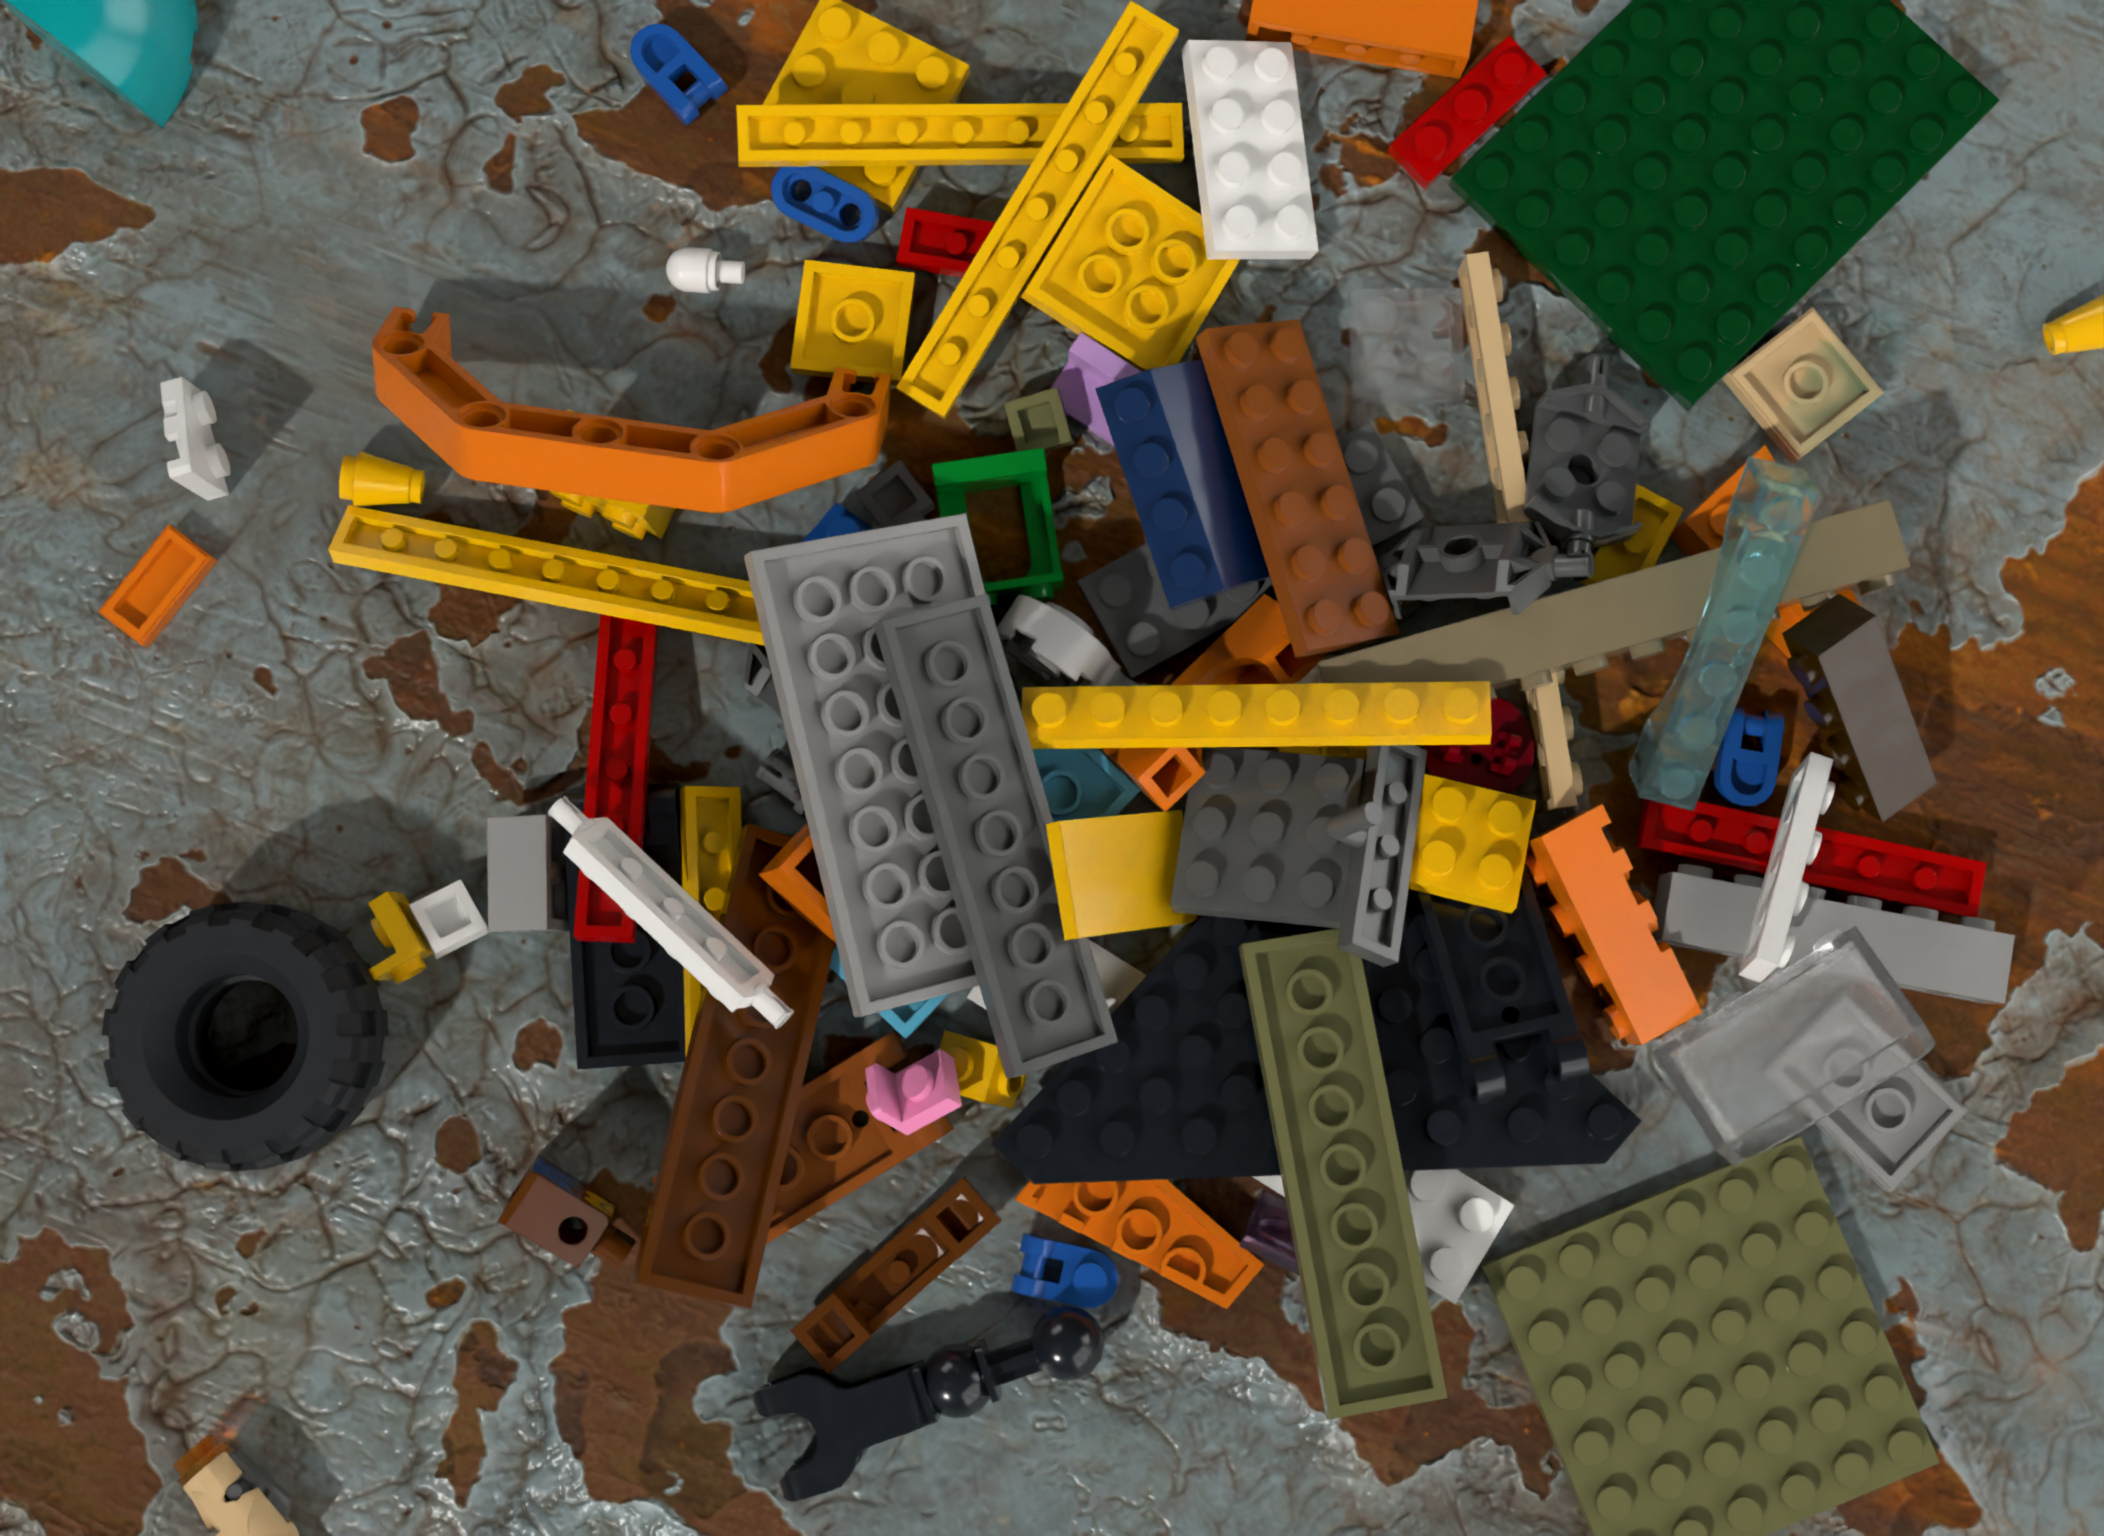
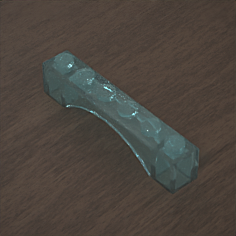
[1628,456,1822,811]

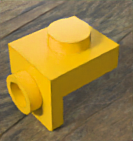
[939,1030,1026,1108]

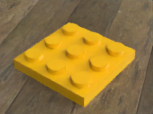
[763,0,970,214]
[1020,154,1240,372]

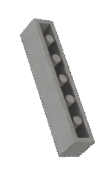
[1652,864,2015,1004]

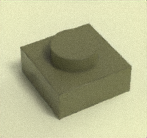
[1003,387,1074,453]

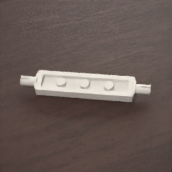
[548,796,794,1029]

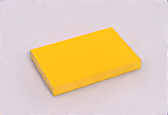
[1046,810,1200,941]

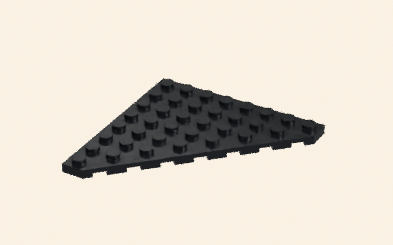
[991,905,1642,1185]

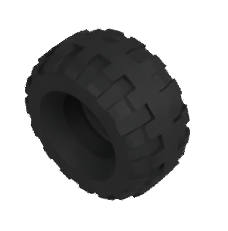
[102,901,389,1171]

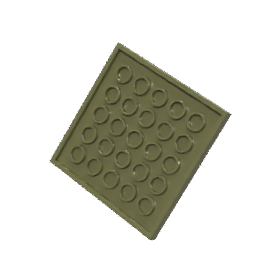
[1480,1135,1940,1536]

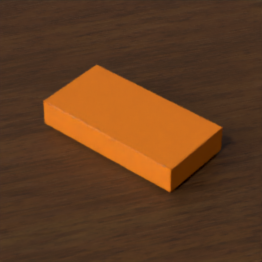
[98,524,219,648]

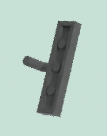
[1326,745,1427,967]

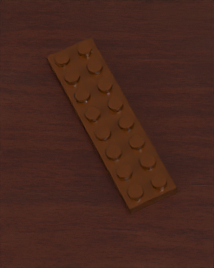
[631,824,835,1309]

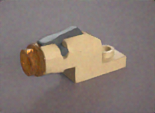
[173,1434,299,1536]

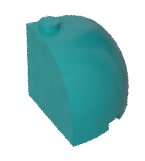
[0,0,198,128]

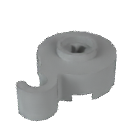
[997,595,1148,687]

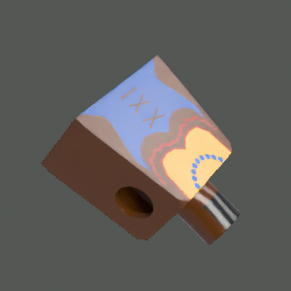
[498,1154,636,1270]

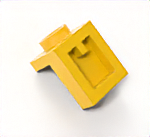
[368,891,433,984]

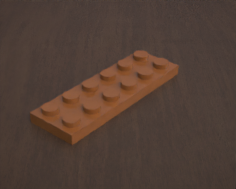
[1196,319,1400,658]

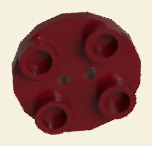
[1422,697,1534,794]

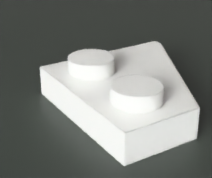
[160,377,231,501]

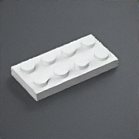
[1181,40,1319,260]

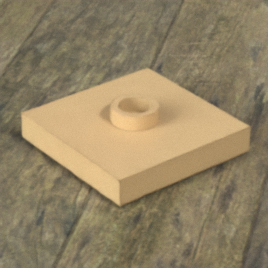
[1722,307,1884,465]

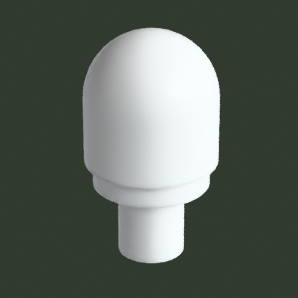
[666,247,745,293]

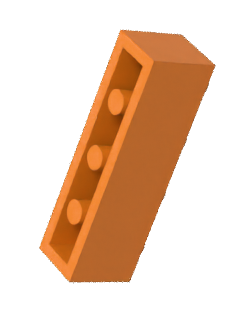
[1245,0,1479,79]

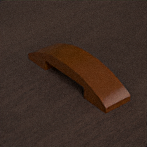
[790,1176,1002,1375]

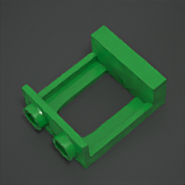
[932,448,1064,609]

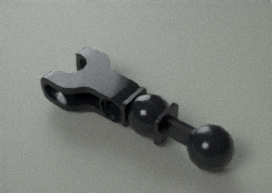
[751,1306,1105,1502]

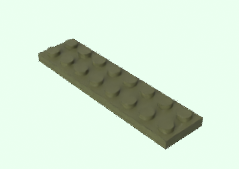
[1239,929,1448,1419]

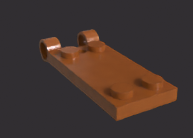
[652,1031,954,1244]

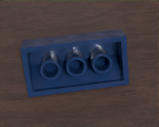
[1095,359,1270,611]

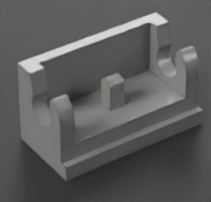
[487,815,569,933]

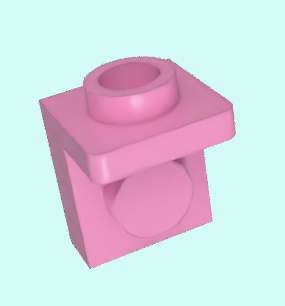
[865,1049,962,1136]

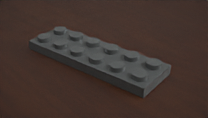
[1077,421,1425,680]

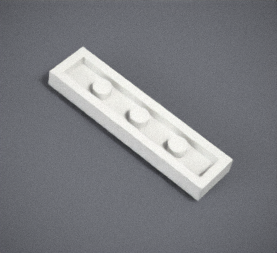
[1738,752,1835,983]

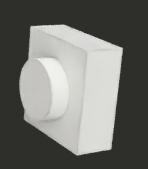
[409,879,488,960]

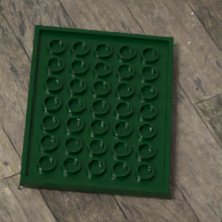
[1448,0,2000,411]

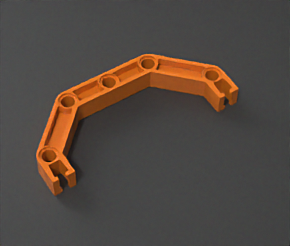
[372,306,892,513]

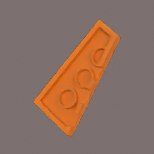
[1014,1180,1264,1309]

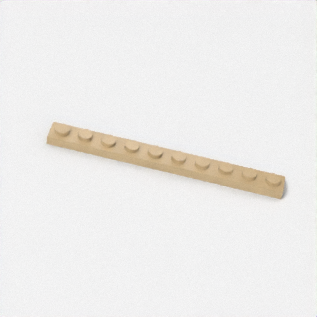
[1457,251,1583,813]

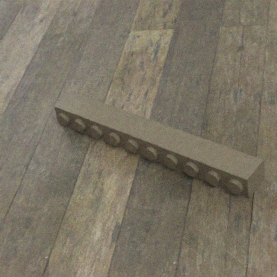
[1318,499,1911,701]

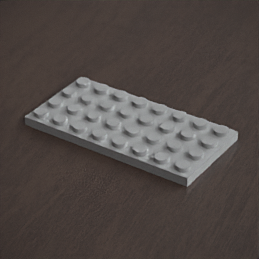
[744,513,985,1017]

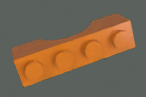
[1103,593,1327,812]

